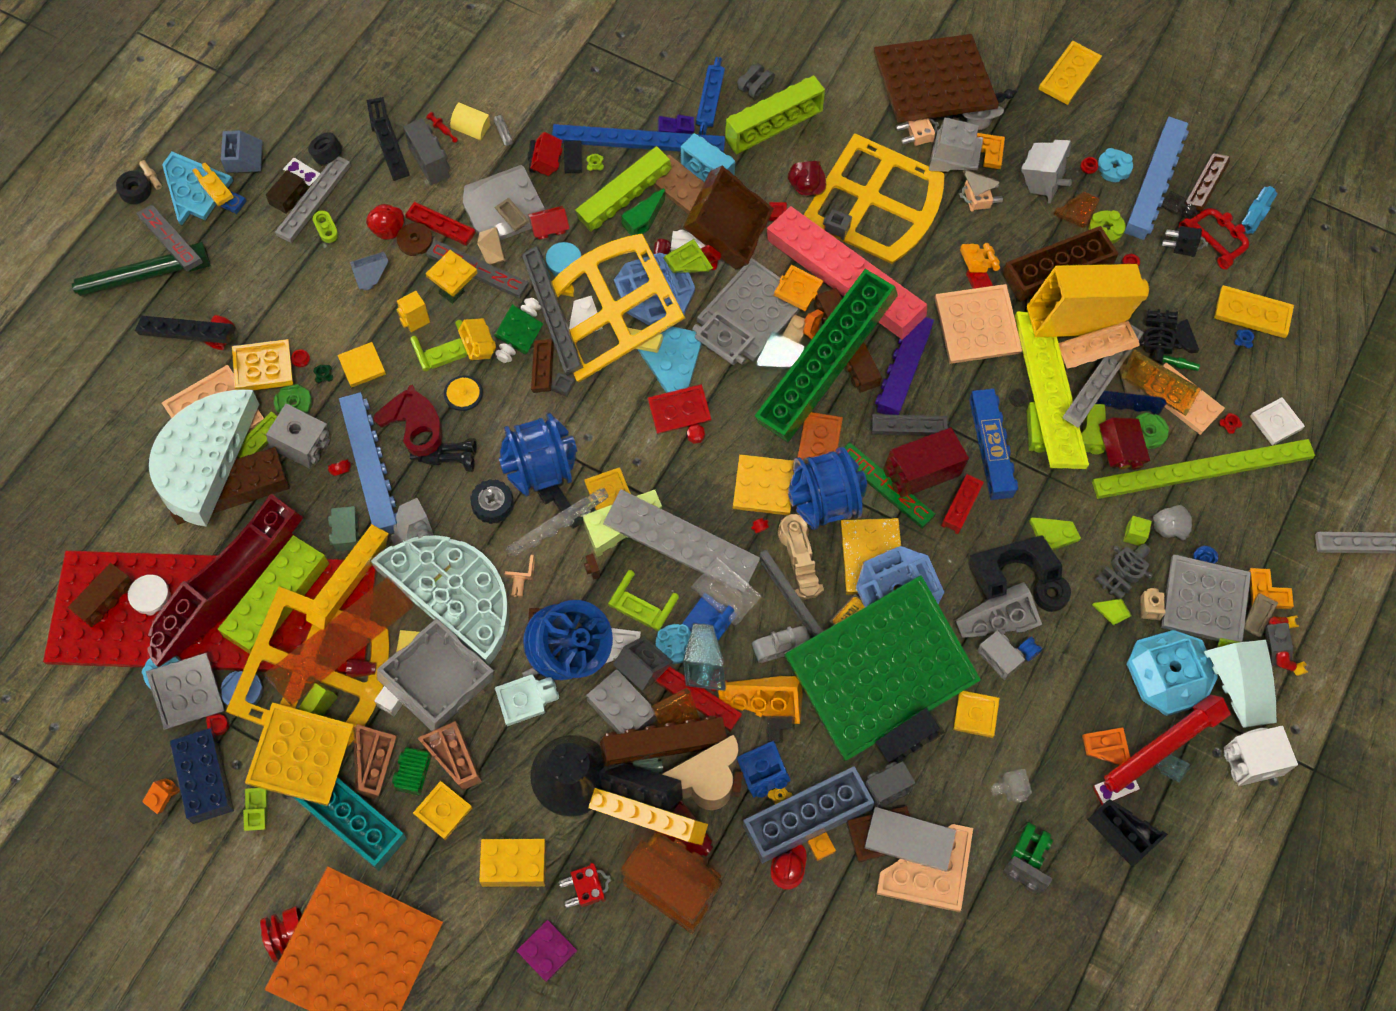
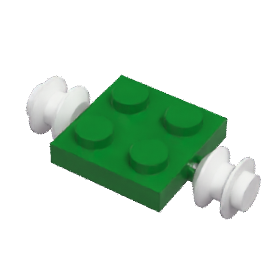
[494,298,543,363]

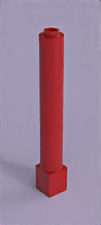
[1104,694,1231,793]

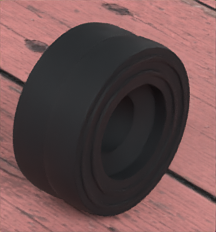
[308,132,342,165]
[116,171,151,204]
[1034,577,1071,612]

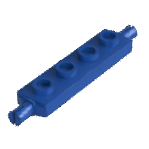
[696,57,725,135]

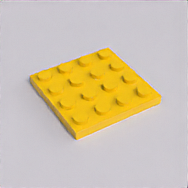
[245,702,353,806]

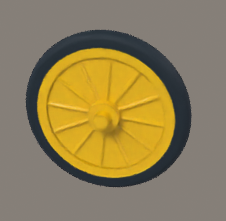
[444,375,483,411]

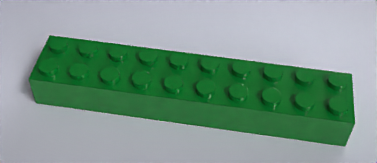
[755,269,898,443]

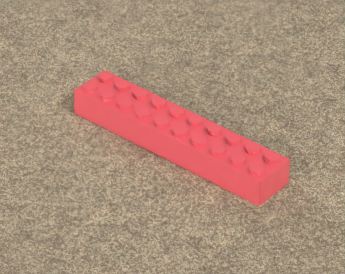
[767,206,927,340]

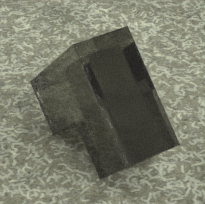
[767,716,795,743]

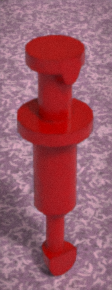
[426,112,458,143]

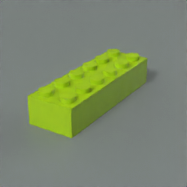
[725,75,825,155]
[218,535,329,654]

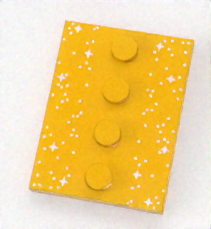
[840,518,901,595]

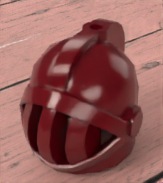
[788,161,827,196]

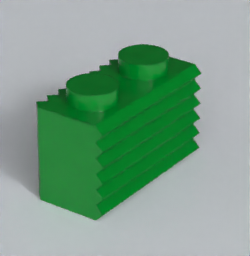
[392,747,432,796]

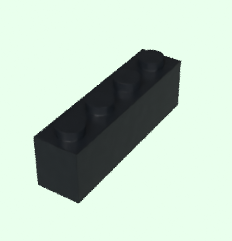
[599,763,683,811]

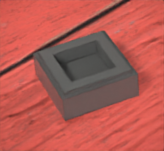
[551,373,575,397]

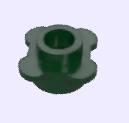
[313,365,333,383]

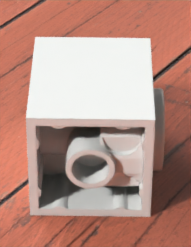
[1224,726,1298,786]

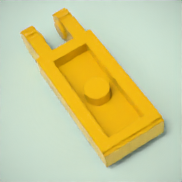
[192,163,234,207]

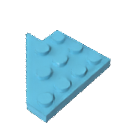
[162,151,233,225]
[637,326,702,393]

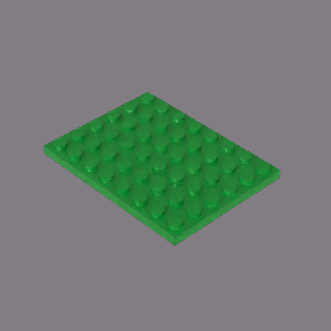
[784,575,981,761]

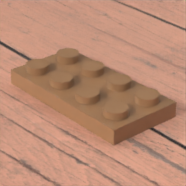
[653,155,704,214]

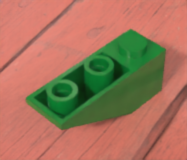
[621,188,665,236]

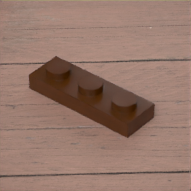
[531,339,554,393]

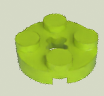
[1089,210,1126,244]

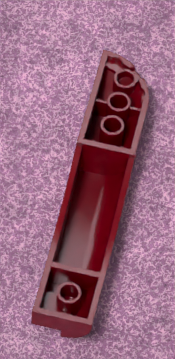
[148,494,304,667]

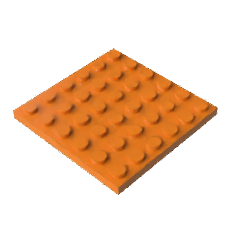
[264,866,443,1011]

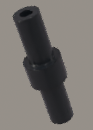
[527,140,536,173]

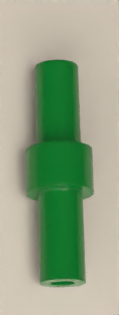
[1163,355,1200,371]

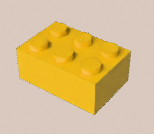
[479,839,547,887]

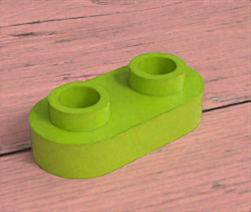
[313,211,338,243]

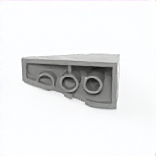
[955,582,1042,638]

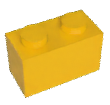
[396,291,430,333]

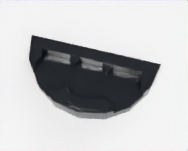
[1175,319,1199,353]

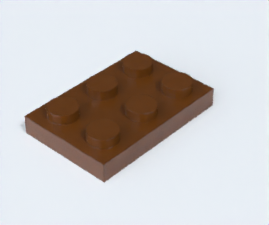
[847,806,910,863]

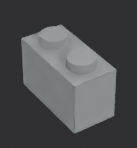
[977,631,1025,680]

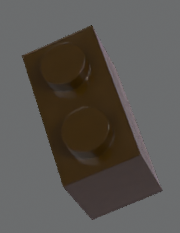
[266,170,307,214]

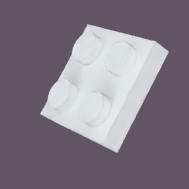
[1250,397,1305,446]

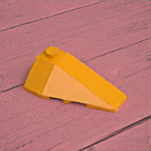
[718,676,803,724]

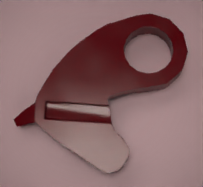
[373,384,442,457]

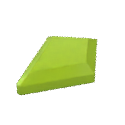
[1092,599,1132,625]

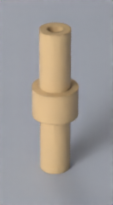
[139,160,162,190]

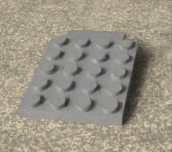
[692,258,801,365]

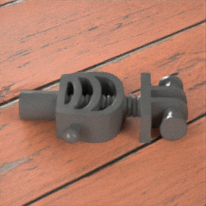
[1095,544,1153,599]

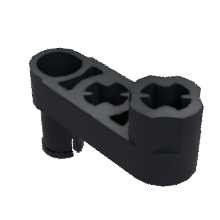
[537,485,596,529]

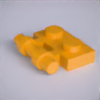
[960,243,1000,272]

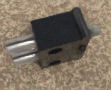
[1162,226,1208,257]

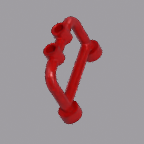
[1179,208,1249,270]

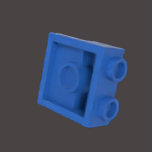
[737,741,791,798]

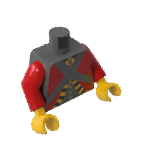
[1265,616,1308,676]

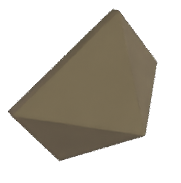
[963,169,999,197]

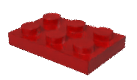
[647,384,712,434]

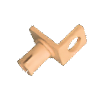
[505,555,535,598]

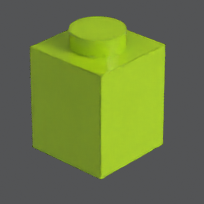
[1123,516,1152,546]

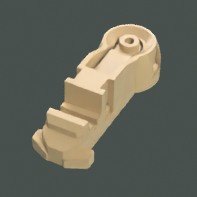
[778,514,824,600]

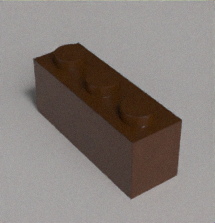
[68,563,133,628]

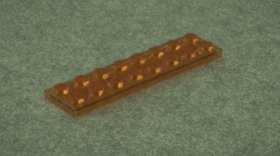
[264,577,414,706]

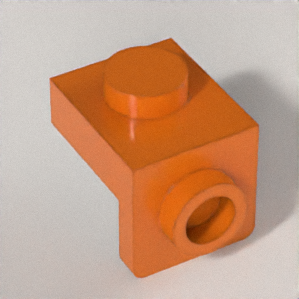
[803,309,824,339]
[142,778,180,814]

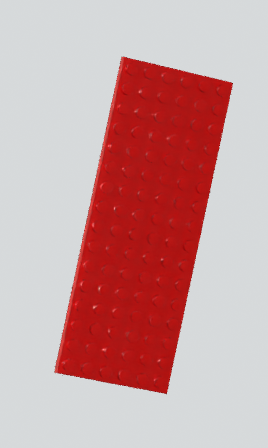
[43,551,377,674]

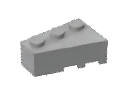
[391,498,434,546]

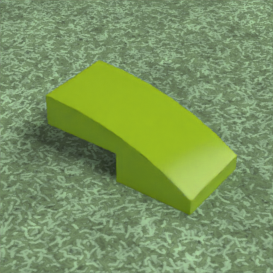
[243,788,268,831]

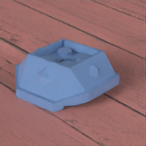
[614,253,695,326]
[856,546,944,607]

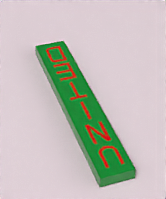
[844,442,935,529]

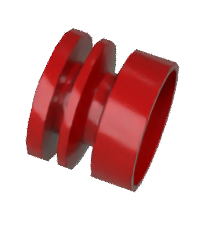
[260,906,302,963]

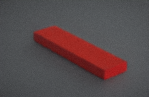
[405,202,476,246]

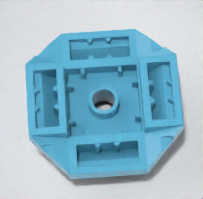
[1127,630,1218,716]

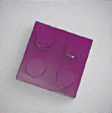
[516,920,577,983]

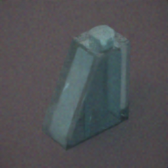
[755,331,806,368]

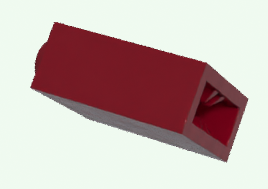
[1099,417,1150,470]

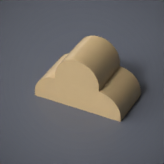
[662,735,738,810]

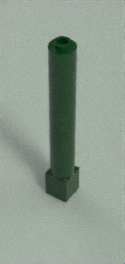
[72,242,211,296]

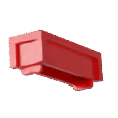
[941,474,984,534]

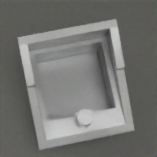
[929,118,983,172]
[1022,140,1072,203]

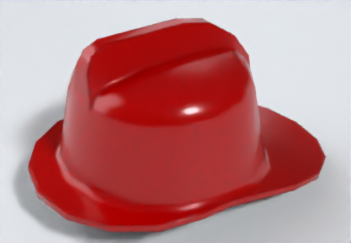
[771,844,807,889]

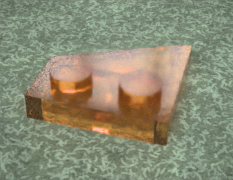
[1054,192,1100,228]

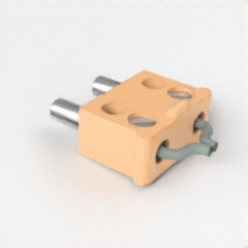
[896,118,939,146]
[959,180,1003,211]

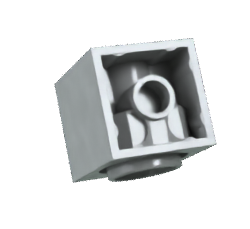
[266,404,330,469]

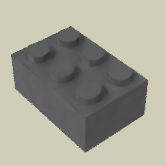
[403,118,450,185]

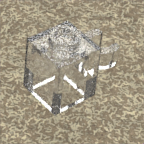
[991,769,1032,803]

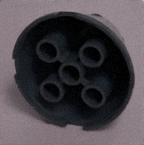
[530,735,605,817]

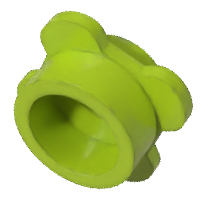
[586,154,604,171]

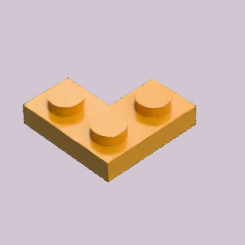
[977,133,1005,169]
[1248,568,1294,609]

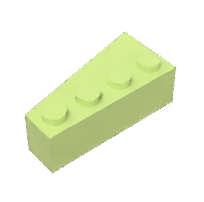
[583,490,662,558]

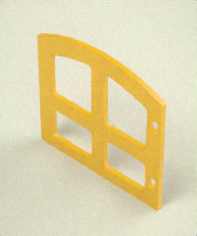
[804,133,944,264]
[552,234,685,383]
[226,586,389,747]

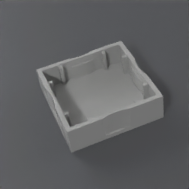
[377,618,494,731]

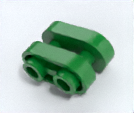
[1010,822,1053,869]

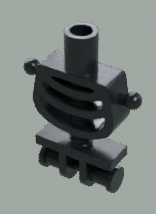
[1139,309,1182,365]

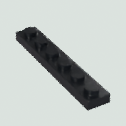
[135,316,236,344]

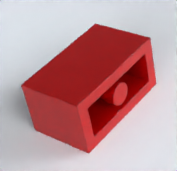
[530,132,563,176]
[528,206,569,239]

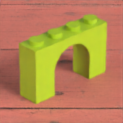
[1026,402,1106,454]

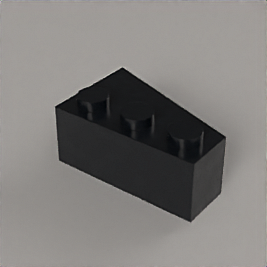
[876,708,945,764]
[1087,799,1168,867]

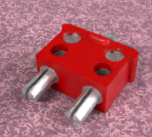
[559,863,611,908]

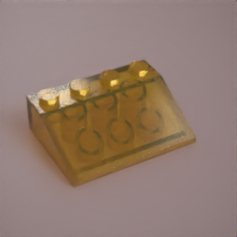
[1121,349,1202,416]

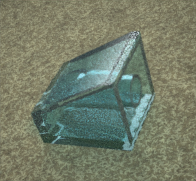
[683,623,726,691]

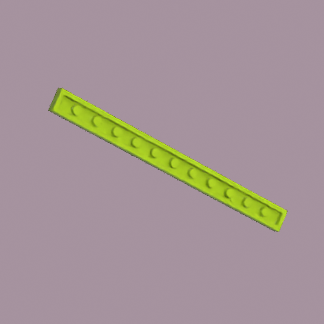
[1092,439,1315,499]

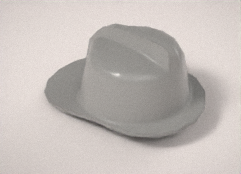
[963,106,1004,130]

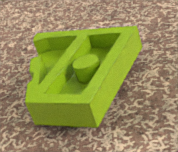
[1029,518,1081,550]

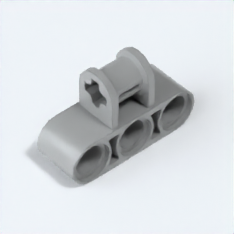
[752,626,810,663]

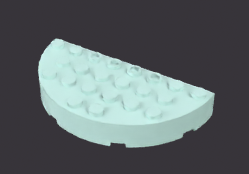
[149,390,259,527]
[371,536,510,666]

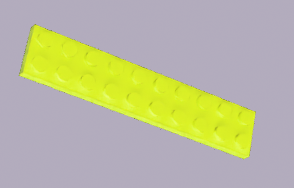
[1015,312,1089,469]

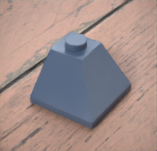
[350,251,388,290]

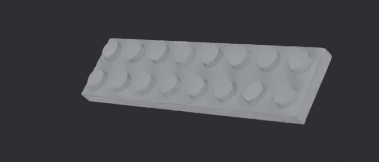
[603,489,760,593]

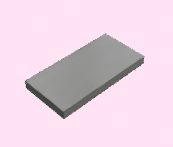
[864,807,956,872]

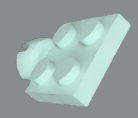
[495,674,559,726]

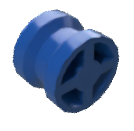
[1017,637,1043,661]

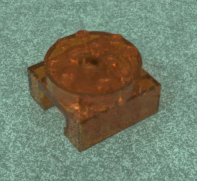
[621,832,722,935]

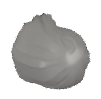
[1153,505,1192,541]

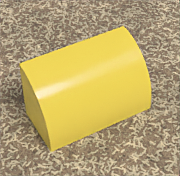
[450,102,491,140]

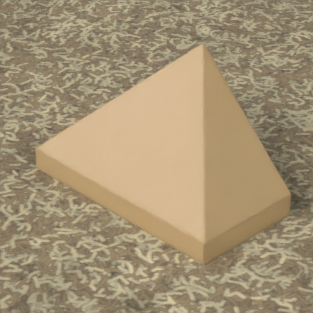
[477,227,505,265]

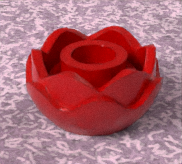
[328,459,351,476]

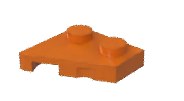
[1082,728,1130,765]

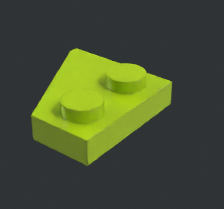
[663,239,713,273]

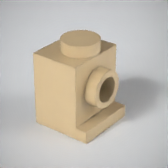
[1140,588,1165,620]

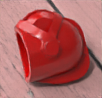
[366,204,404,240]

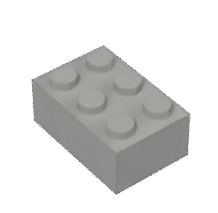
[586,669,658,734]

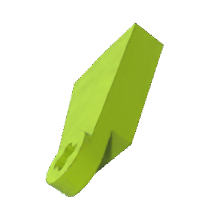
[298,683,338,716]

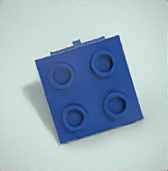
[682,593,737,646]

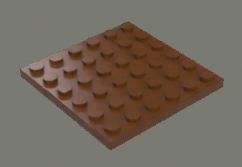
[874,34,999,123]

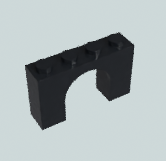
[970,535,1062,600]

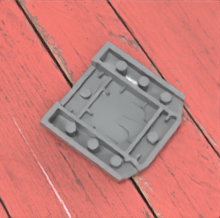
[463,165,545,240]

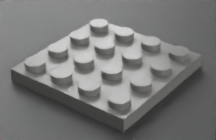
[1161,554,1251,642]

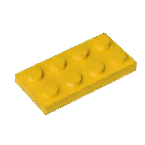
[1038,41,1102,105]
[1214,285,1294,338]

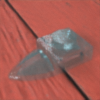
[1155,754,1190,783]

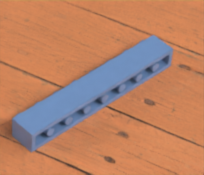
[1124,117,1189,240]
[339,392,397,534]

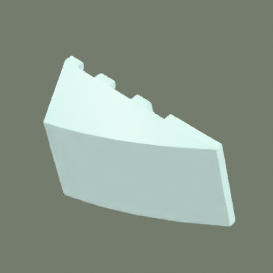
[1204,640,1277,728]

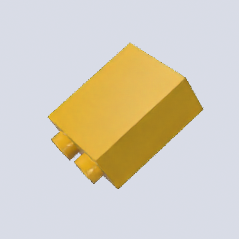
[1027,264,1149,337]

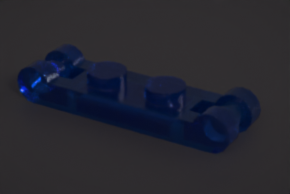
[1095,391,1166,415]

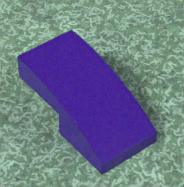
[658,115,694,134]

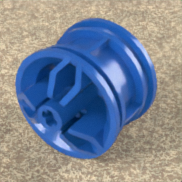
[499,413,577,497]
[788,447,867,530]
[523,600,613,680]

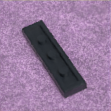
[371,115,410,181]

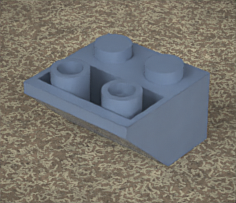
[221,131,263,173]

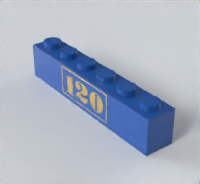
[969,389,1018,500]

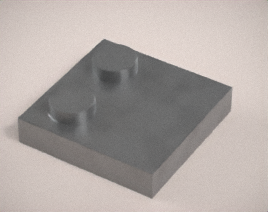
[1003,856,1052,894]

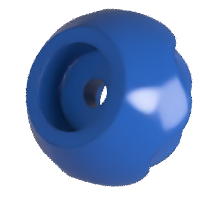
[1193,546,1218,564]

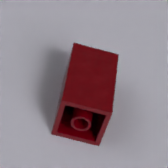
[884,427,969,498]

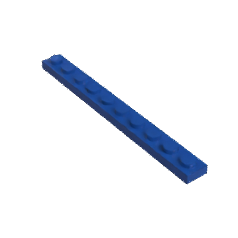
[552,124,725,153]

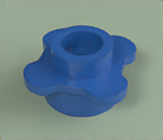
[1234,330,1255,348]

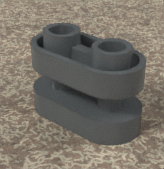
[737,63,775,99]

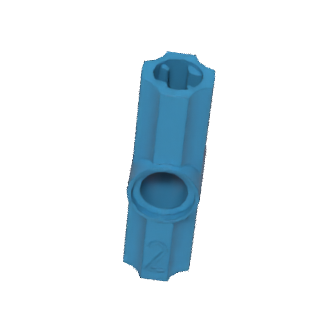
[1241,186,1278,234]

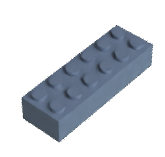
[743,766,874,864]

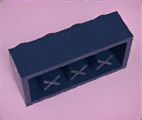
[170,728,234,824]

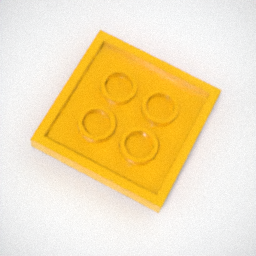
[232,339,293,390]
[733,454,794,515]

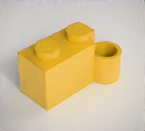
[458,318,496,360]

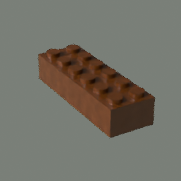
[1002,226,1119,302]
[170,447,290,525]

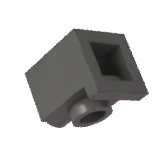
[823,209,852,240]

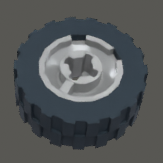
[470,479,514,524]

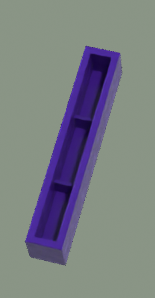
[875,317,934,415]

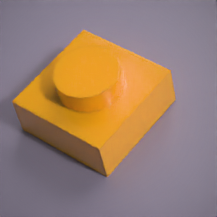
[807,832,836,861]

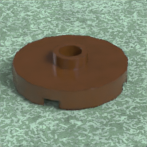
[397,223,433,256]

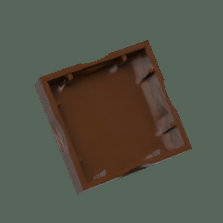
[683,165,774,270]

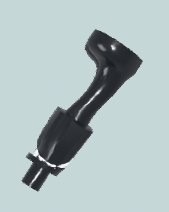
[410,438,477,472]

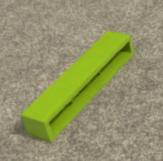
[575,146,672,232]

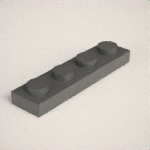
[872,414,948,436]

